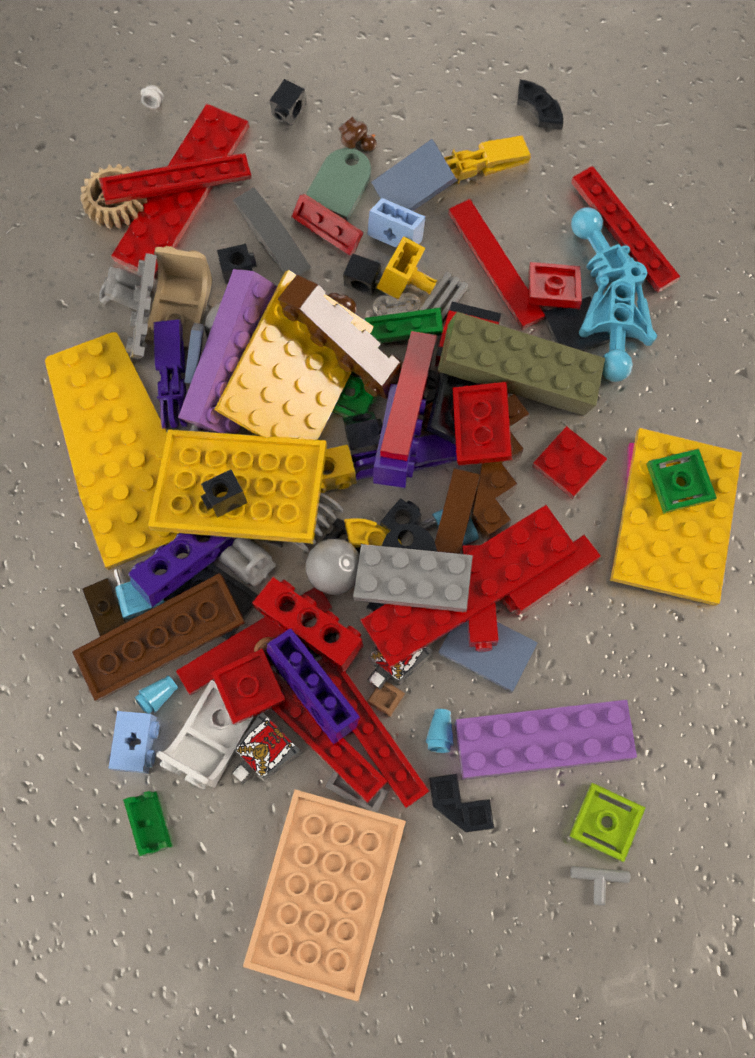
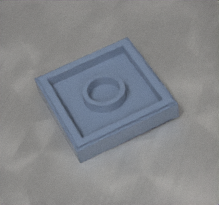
[184,323,204,384]

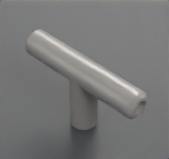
[570,866,631,906]

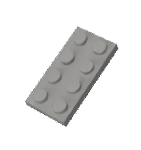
[353,544,472,612]

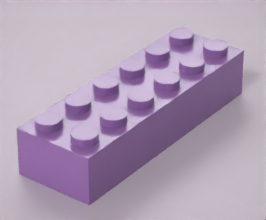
[178,269,277,434]
[455,700,637,780]

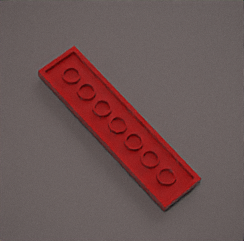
[111,103,250,280]
[360,505,578,669]

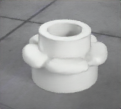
[141,85,164,109]

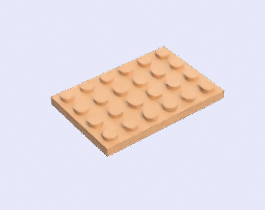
[243,789,406,1002]

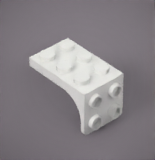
[156,680,256,790]

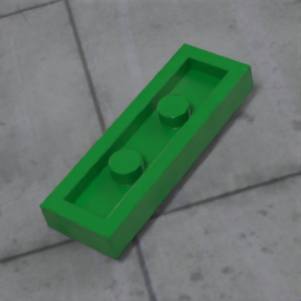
[365,307,443,344]

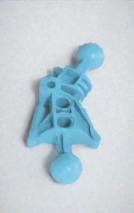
[571,207,657,382]

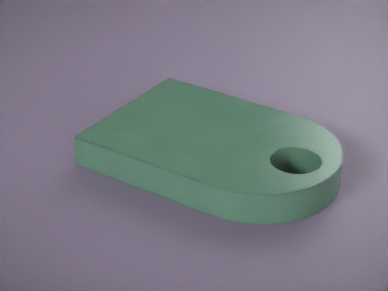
[306,148,371,222]

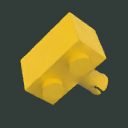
[376,236,438,300]

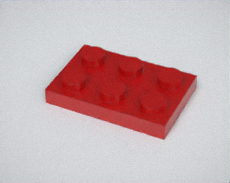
[453,382,512,466]

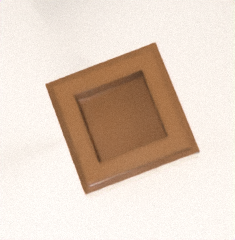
[367,682,405,717]

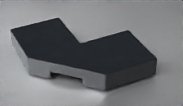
[429,774,494,833]

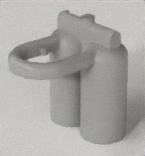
[99,267,141,310]
[219,538,276,588]

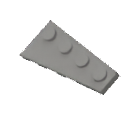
[126,253,157,360]

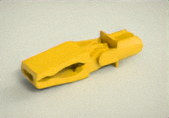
[444,135,531,184]

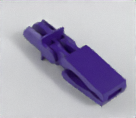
[154,319,188,429]
[351,435,457,481]

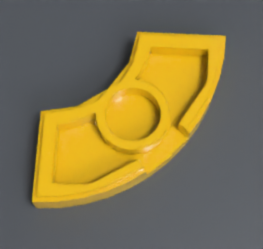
[344,518,402,547]

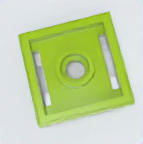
[569,783,646,862]

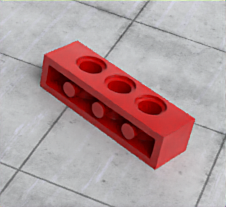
[252,577,364,673]

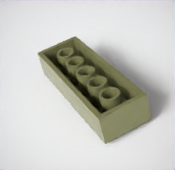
[438,312,605,416]

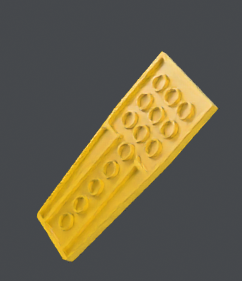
[45,332,178,570]

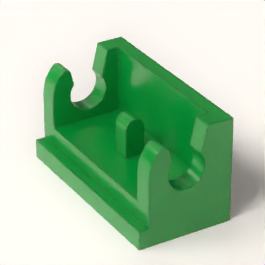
[123,791,173,857]

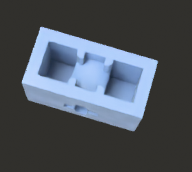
[367,198,426,248]
[108,711,160,774]

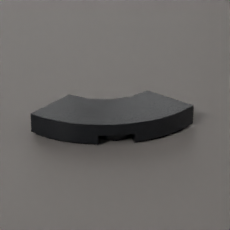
[517,79,563,129]

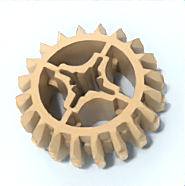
[80,163,147,229]

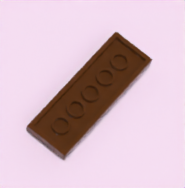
[72,573,246,702]

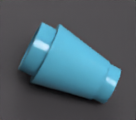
[134,675,178,714]
[425,709,454,753]

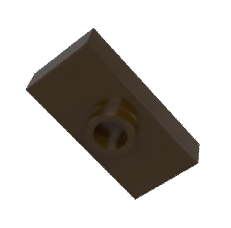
[82,578,126,636]

